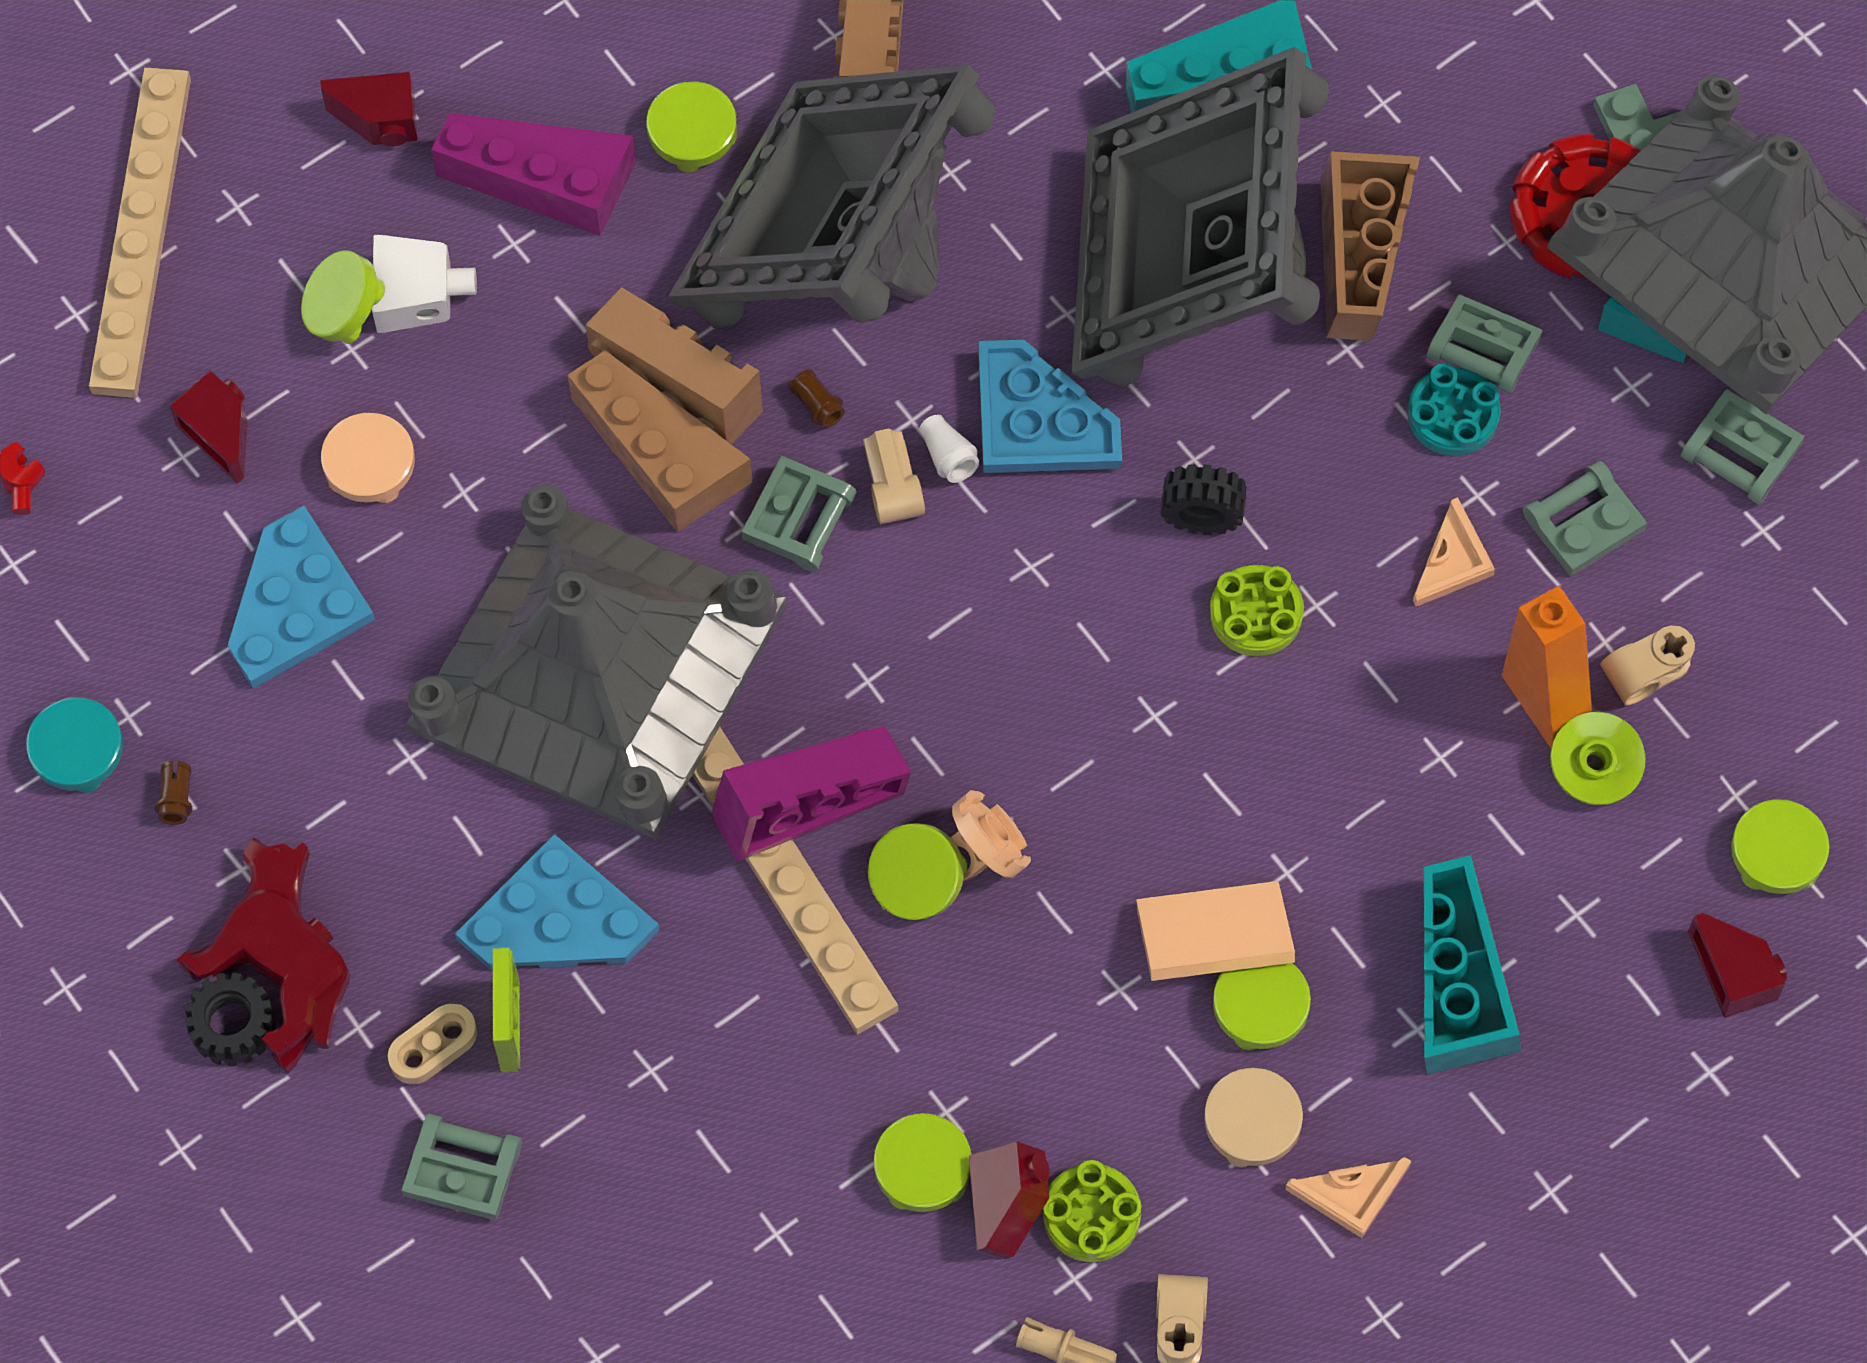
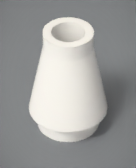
[919,415,979,483]

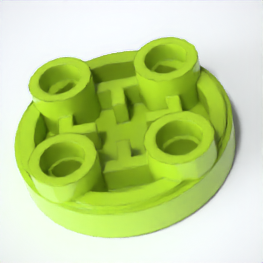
[646,82,737,173]
[301,250,385,344]
[1210,565,1304,656]
[1731,799,1829,894]
[868,823,967,920]
[1213,963,1311,1051]
[874,1113,972,1212]
[1043,1160,1142,1262]

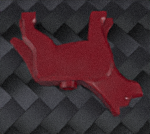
[177,838,350,1073]

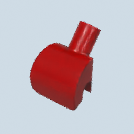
[0,442,45,515]

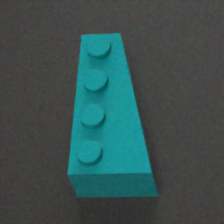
[1125,0,1312,113]
[1424,855,1521,1075]

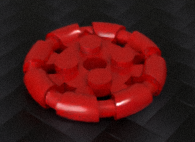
[1509,134,1641,282]

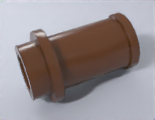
[789,370,845,428]
[154,761,193,825]

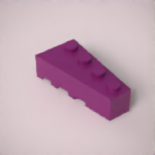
[431,113,636,236]
[711,726,911,862]

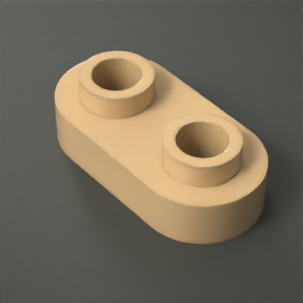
[388,1004,477,1085]

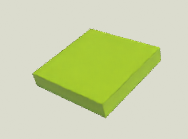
[493,948,520,1072]

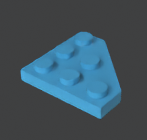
[978,340,1122,473]
[228,505,375,689]
[455,834,660,971]

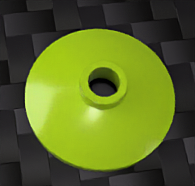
[1550,712,1645,805]

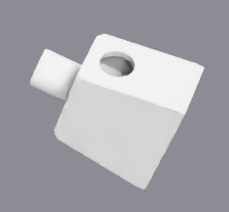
[372,235,477,333]

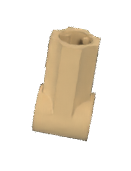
[863,429,925,525]

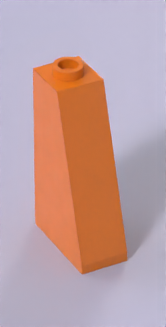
[1501,585,1592,748]

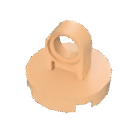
[951,790,1031,881]

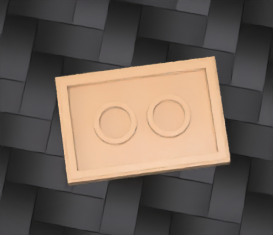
[1136,881,1295,981]

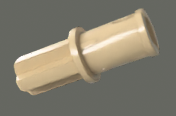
[1016,1317,1117,1363]

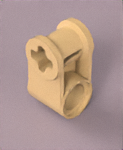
[1600,625,1695,705]
[1156,1274,1208,1363]

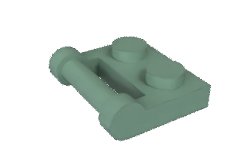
[1426,294,1543,394]
[1680,389,1805,505]
[742,456,857,572]
[1522,460,1647,577]
[401,1113,522,1221]

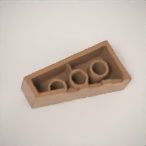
[833,0,904,78]
[1320,151,1420,341]
[586,287,763,445]
[568,350,753,533]

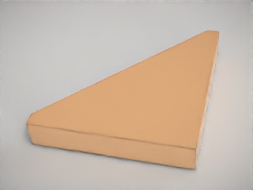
[1413,497,1495,607]
[1285,1157,1411,1238]

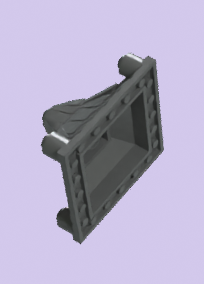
[1072,47,1329,387]
[668,64,996,329]
[1547,75,1867,414]
[406,484,788,839]

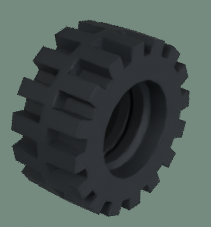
[1161,464,1247,535]
[185,972,276,1066]

